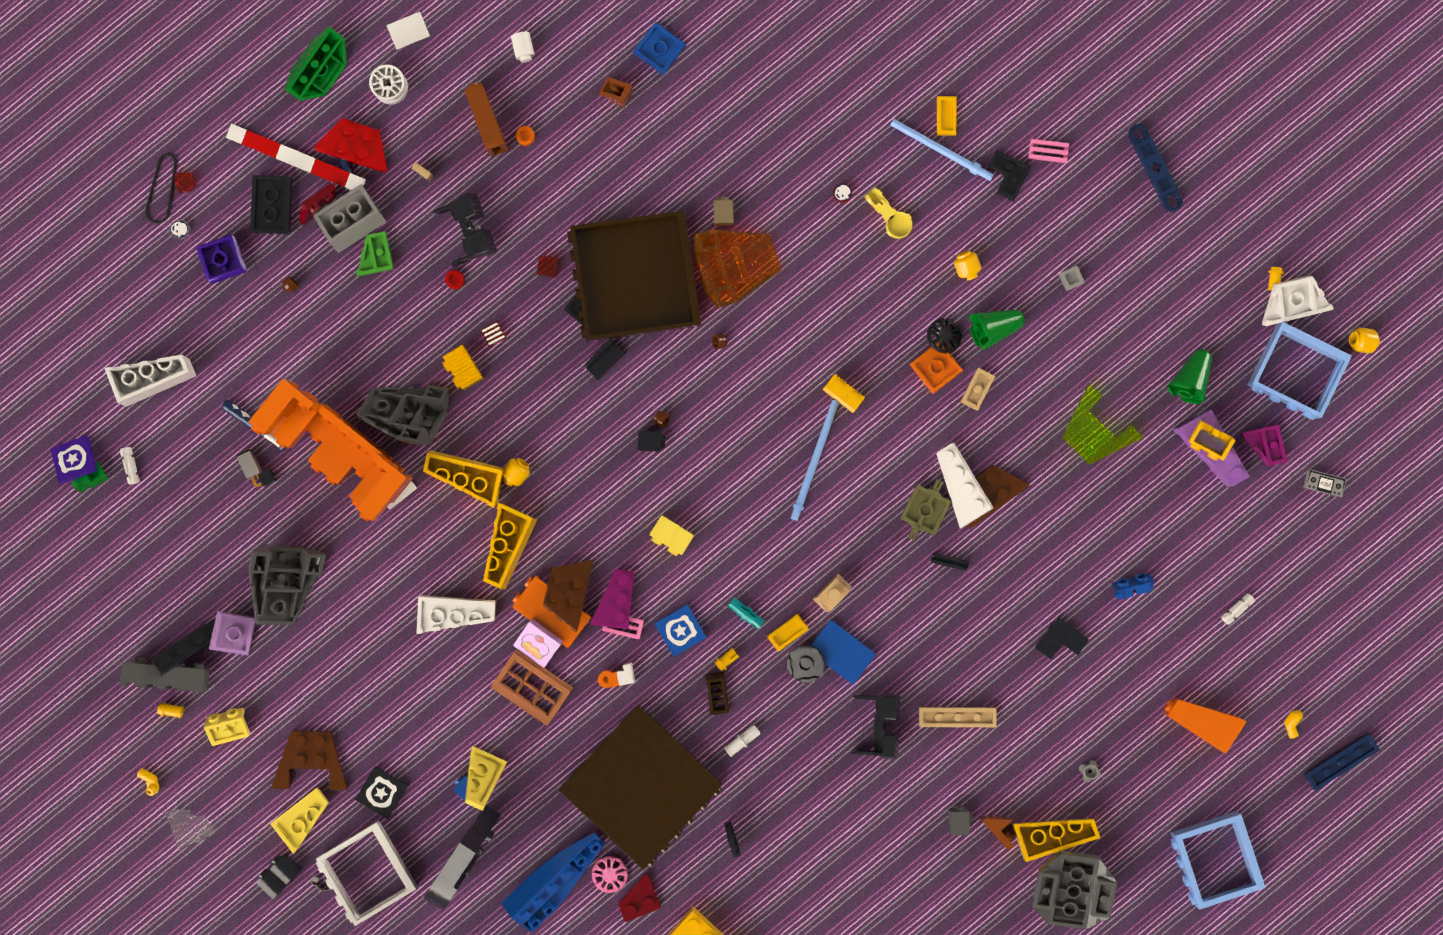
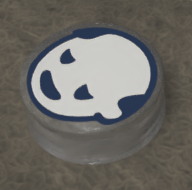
[170,220,191,240]

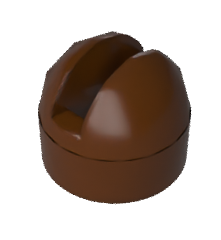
[282,276,299,292]
[712,334,728,350]

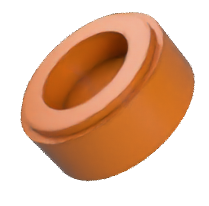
[516,126,535,146]

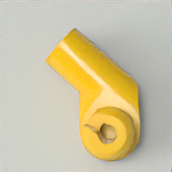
[137,768,159,796]

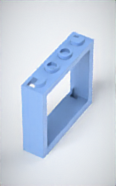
[1247,322,1352,420]
[1171,811,1265,910]

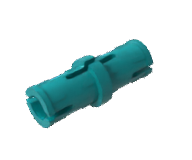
[727,597,765,630]

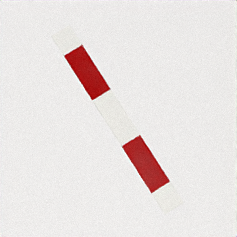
[226,124,366,190]

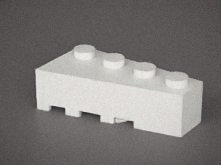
[104,355,196,407]

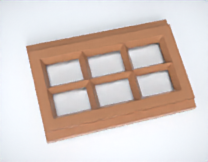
[491,649,573,726]

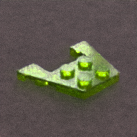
[1061,384,1143,465]

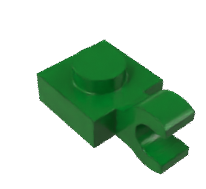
[72,461,109,493]

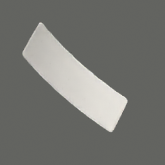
[387,481,417,509]

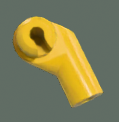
[1284,710,1303,739]

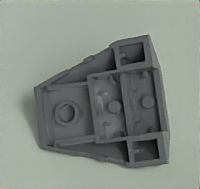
[356,385,450,445]
[249,544,326,625]

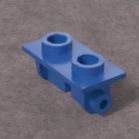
[1111,573,1154,600]

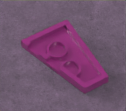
[590,569,634,629]

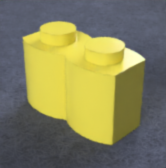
[649,515,695,556]

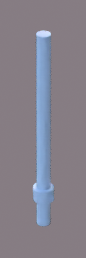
[891,119,994,181]

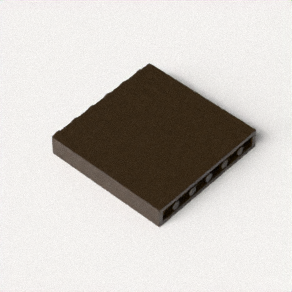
[567,210,701,342]
[559,704,722,870]

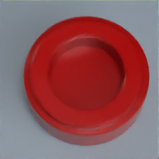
[445,270,465,290]

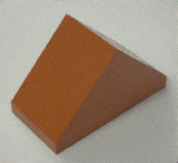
[599,77,633,108]

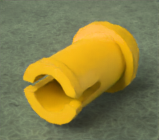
[1268,267,1284,291]
[714,648,739,671]
[157,702,184,718]

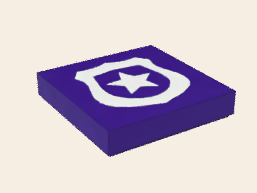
[50,435,97,485]

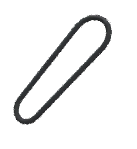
[145,154,177,224]

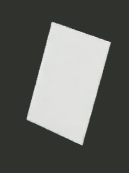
[387,12,430,50]

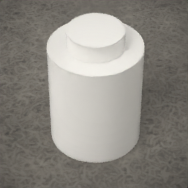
[511,32,535,63]

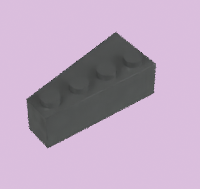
[120,657,210,692]

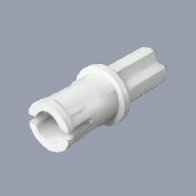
[724,726,760,757]

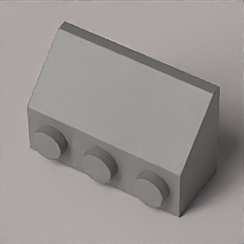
[313,184,386,253]

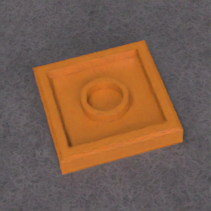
[909,342,963,394]

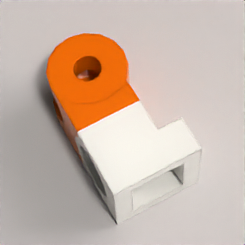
[598,662,635,688]

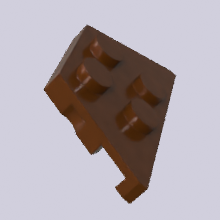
[967,465,1030,529]
[543,560,593,632]

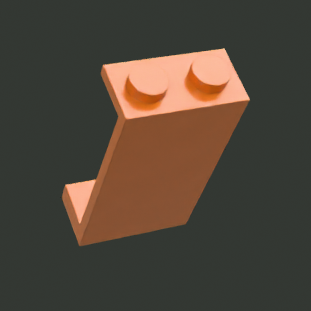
[513,576,592,648]

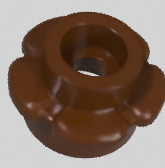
[653,410,670,428]

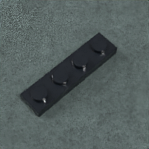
[151,618,216,676]

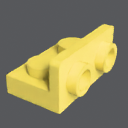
[204,708,250,746]

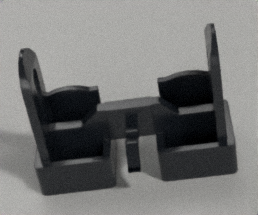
[432,193,497,266]
[851,694,900,759]

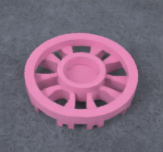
[592,856,628,893]

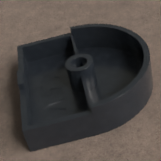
[424,805,501,911]

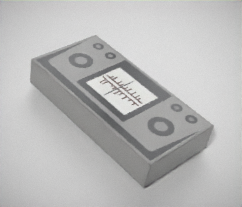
[1303,469,1347,497]

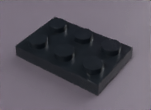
[250,175,292,235]

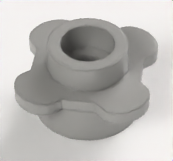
[1079,760,1101,783]

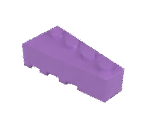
[1173,410,1250,487]

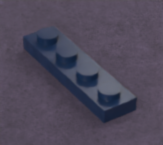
[1303,733,1380,791]

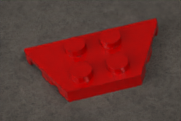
[314,118,387,173]

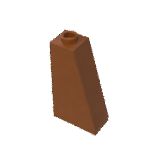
[464,82,509,157]

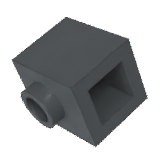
[948,806,973,835]

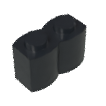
[256,853,303,899]

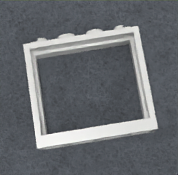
[316,820,418,926]

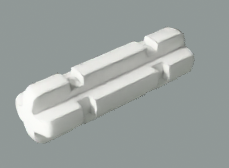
[120,447,140,485]
[1221,594,1255,625]

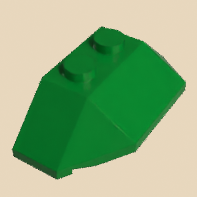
[284,26,347,101]

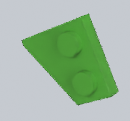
[356,231,394,277]

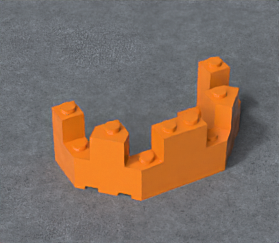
[248,379,413,522]

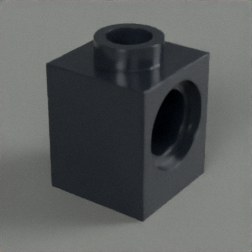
[638,431,666,452]

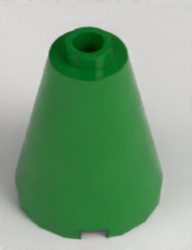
[969,310,1025,351]
[1167,349,1212,405]

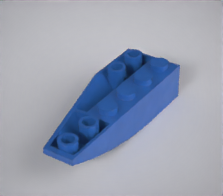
[501,833,606,933]

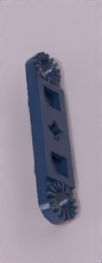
[1128,124,1183,212]

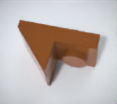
[980,816,1014,850]

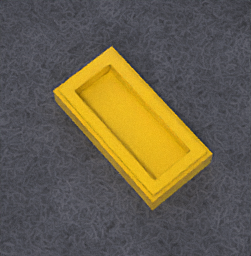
[937,96,957,136]
[767,613,809,652]

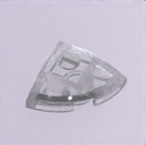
[165,809,216,850]

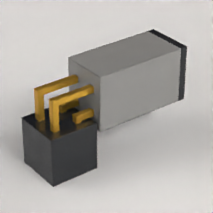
[236,449,277,487]

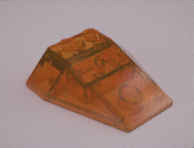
[694,229,781,308]

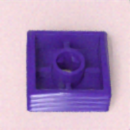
[196,235,247,284]

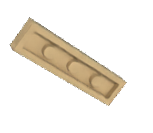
[919,707,996,727]

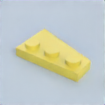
[465,746,507,811]
[271,787,329,854]

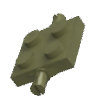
[900,479,952,541]

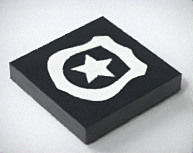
[355,766,408,819]

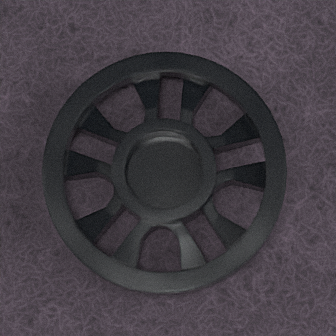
[927,318,962,354]
[724,821,741,858]

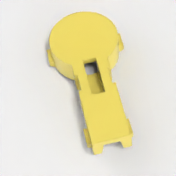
[865,187,912,239]

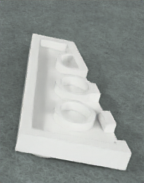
[936,443,994,529]
[417,595,496,634]

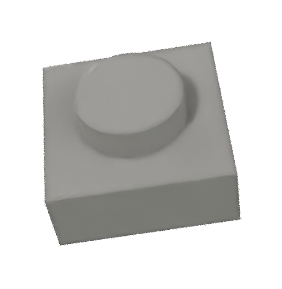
[1058,266,1085,291]

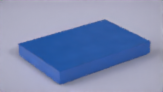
[811,619,876,685]

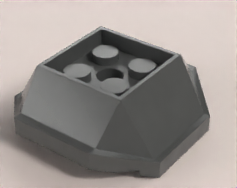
[1032,850,1117,929]

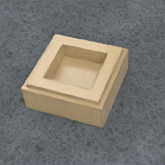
[412,163,434,182]

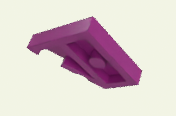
[1241,424,1288,466]

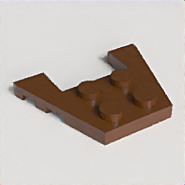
[271,730,348,790]

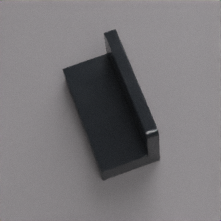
[583,338,625,380]

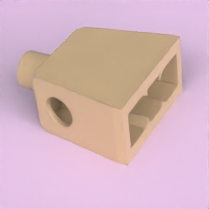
[813,573,852,613]

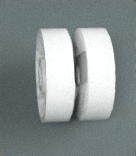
[369,65,408,105]

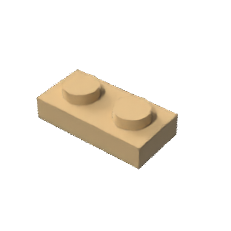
[960,368,995,411]

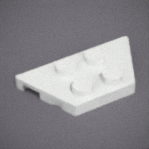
[1262,276,1333,326]

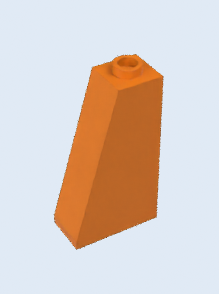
[1163,698,1247,754]

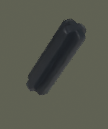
[931,553,969,571]

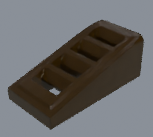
[705,672,729,715]

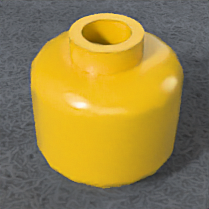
[954,250,982,280]
[1349,327,1380,354]
[503,458,530,487]

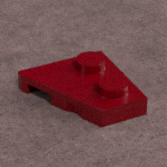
[299,182,337,225]
[618,872,661,922]

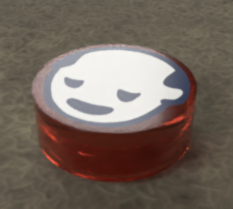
[833,183,852,203]

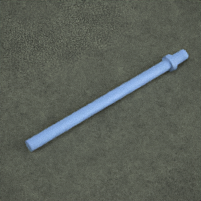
[790,400,839,521]

